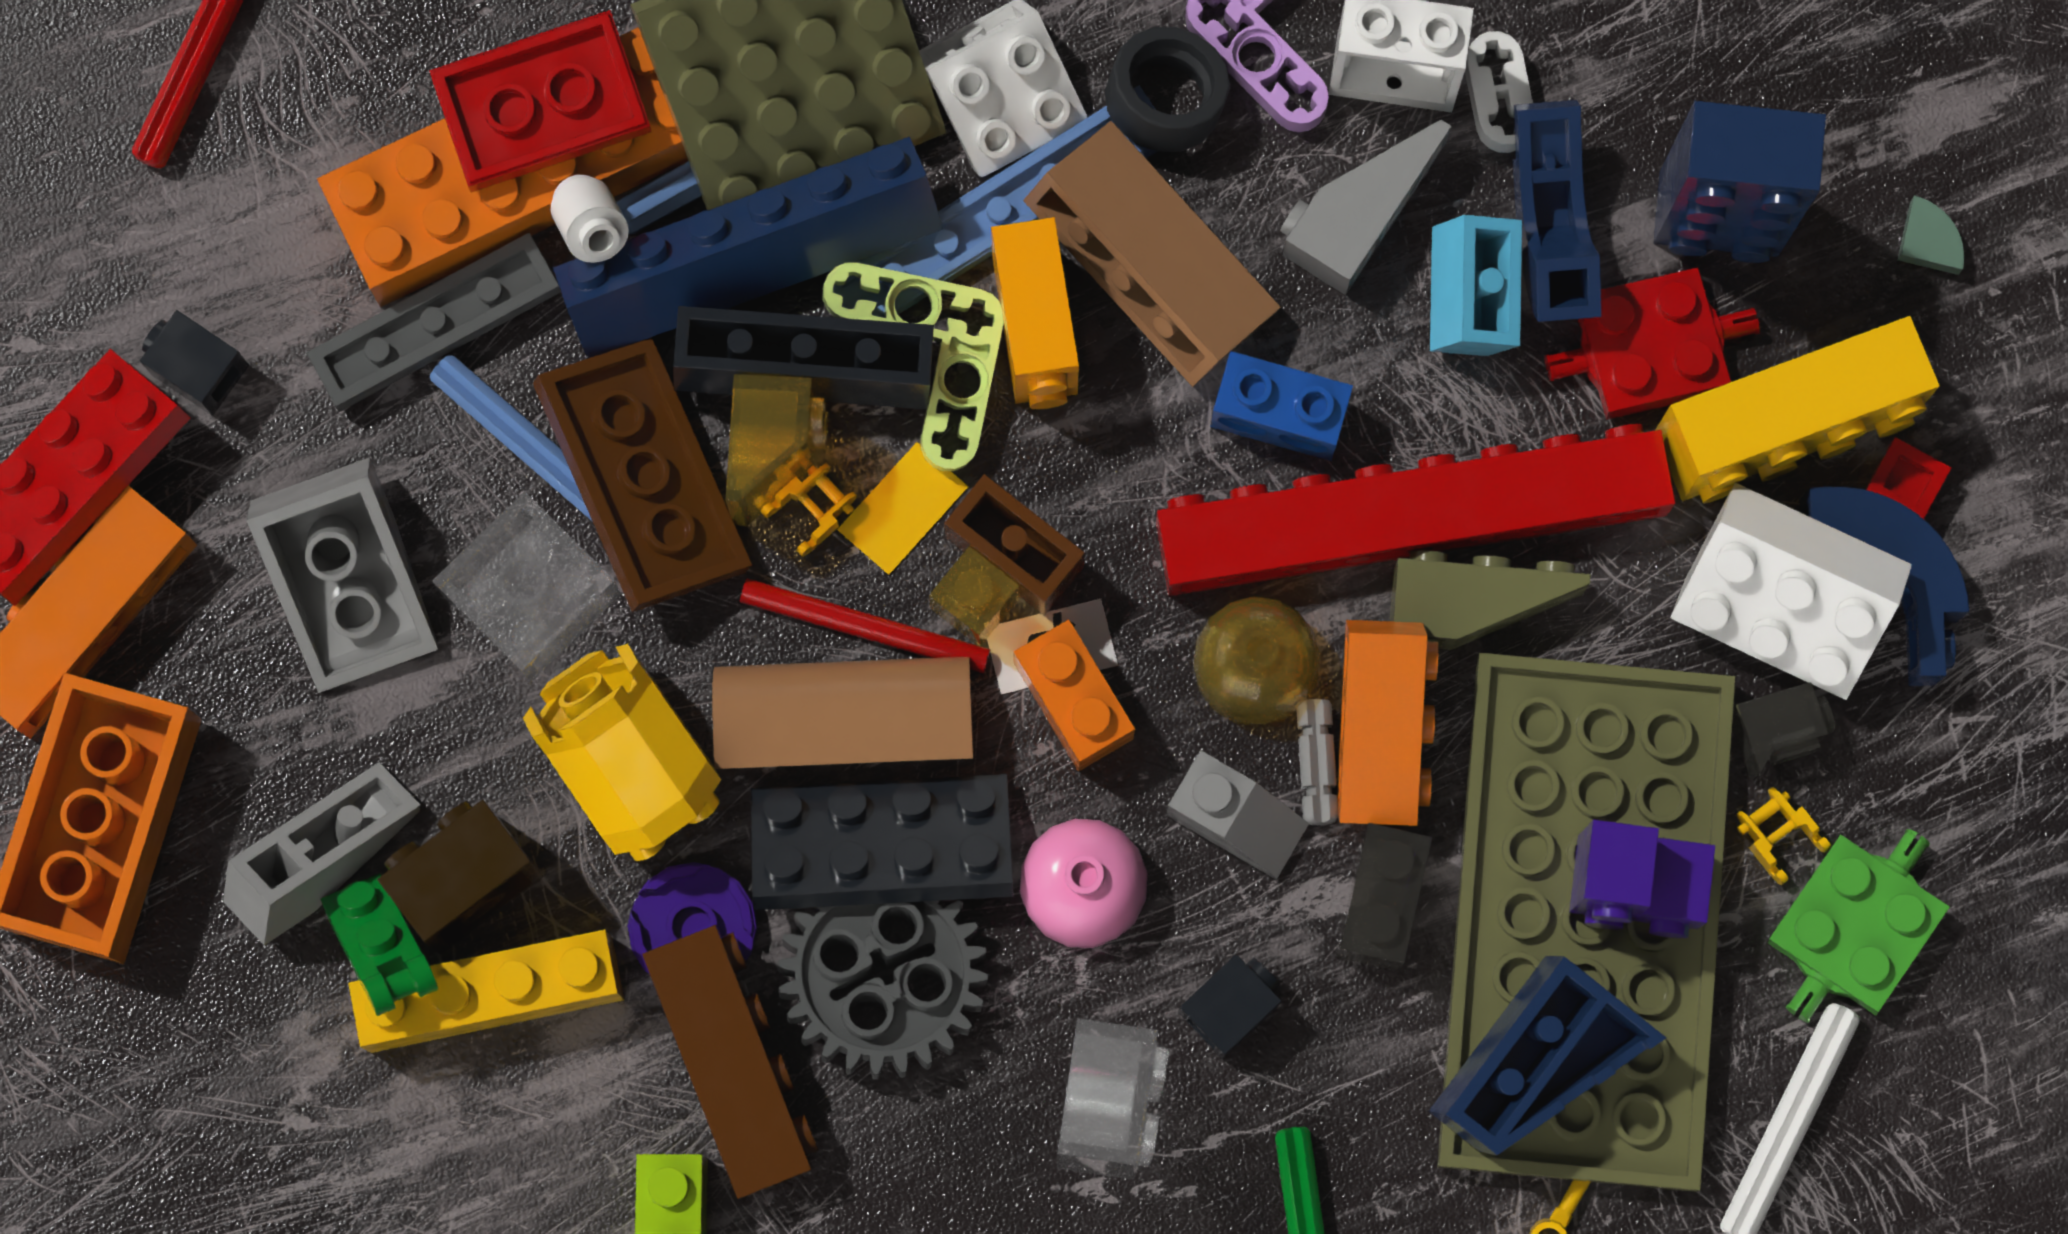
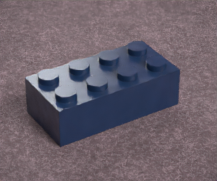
[1653,101,1826,263]

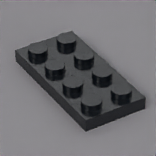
[751,774,1014,911]

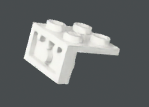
[919,0,1087,177]

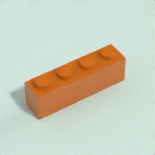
[0,486,197,739]

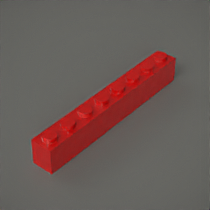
[1156,424,1675,596]

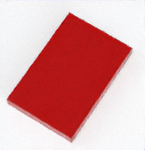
[429,10,652,193]

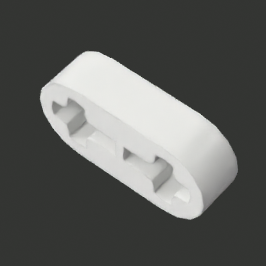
[1465,31,1533,153]

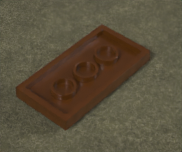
[533,338,752,612]

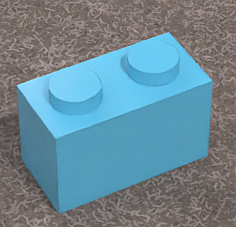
[1430,215,1522,356]

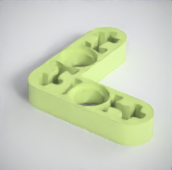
[823,263,1004,471]

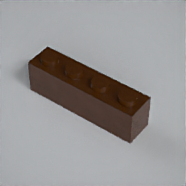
[642,924,819,1199]

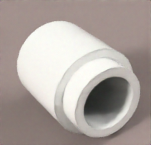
[551,175,629,263]

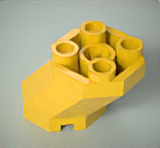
[523,644,721,861]

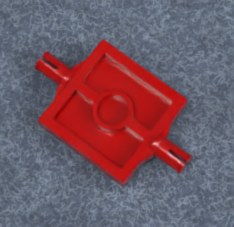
[1544,268,1760,420]

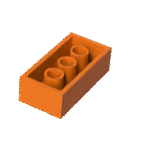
[0,673,202,964]

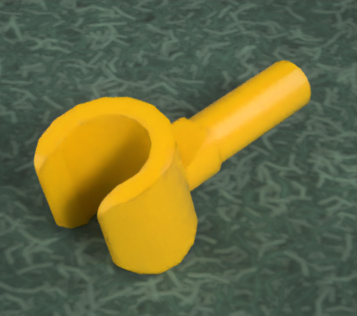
[1529,1180,1591,1234]

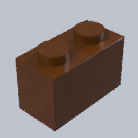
[944,474,1085,616]

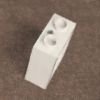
[1329,0,1474,113]

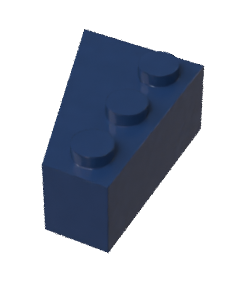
[1429,956,1667,1155]

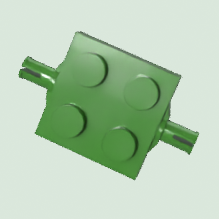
[1767,829,1950,1023]

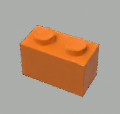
[1013,619,1135,772]

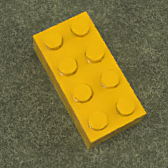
[1655,316,1940,504]

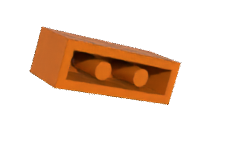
[1337,620,1438,826]

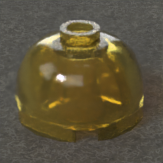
[1193,596,1321,725]

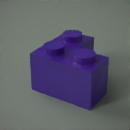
[1569,820,1716,938]

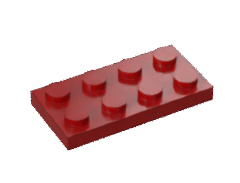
[0,349,191,606]

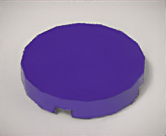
[627,862,758,975]

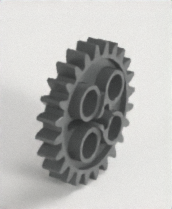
[778,901,988,1080]

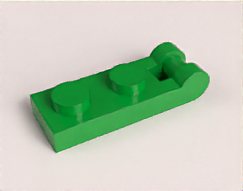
[320,873,439,1017]

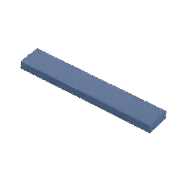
[823,85,1157,318]

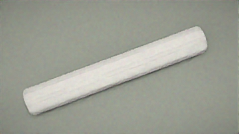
[1720,1003,1860,1234]

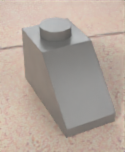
[1166,750,1309,880]

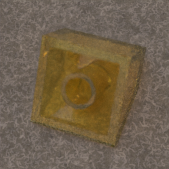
[726,374,828,526]

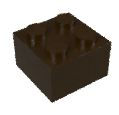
[377,799,544,955]

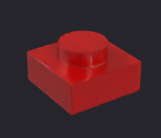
[1865,437,1951,519]

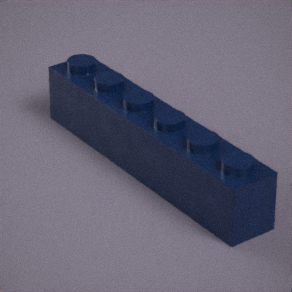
[553,136,943,359]

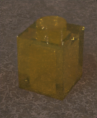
[929,546,1020,646]

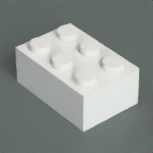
[1670,483,1912,700]

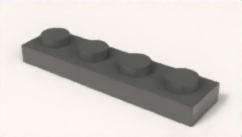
[306,233,561,412]

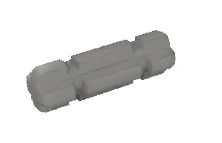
[1296,699,1338,825]

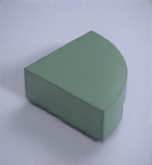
[1897,196,1964,275]

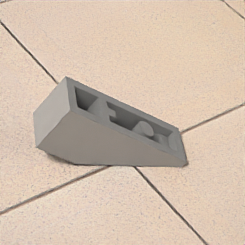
[1280,120,1451,295]
[223,762,421,945]

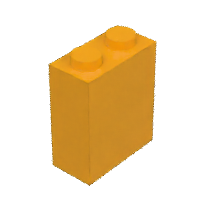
[991,217,1079,409]

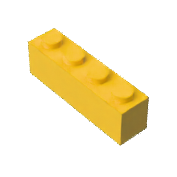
[348,929,624,1053]

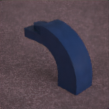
[1513,100,1601,322]
[1800,487,1969,686]

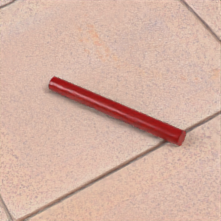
[740,578,991,674]

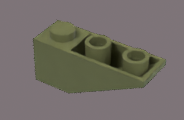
[1390,550,1591,650]

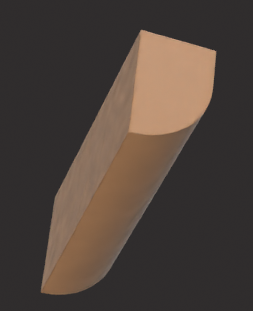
[1023,121,1281,387]
[712,657,974,769]

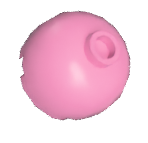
[1020,819,1148,948]

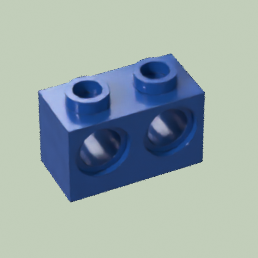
[1210,351,1353,461]

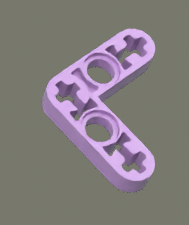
[1185,0,1329,132]

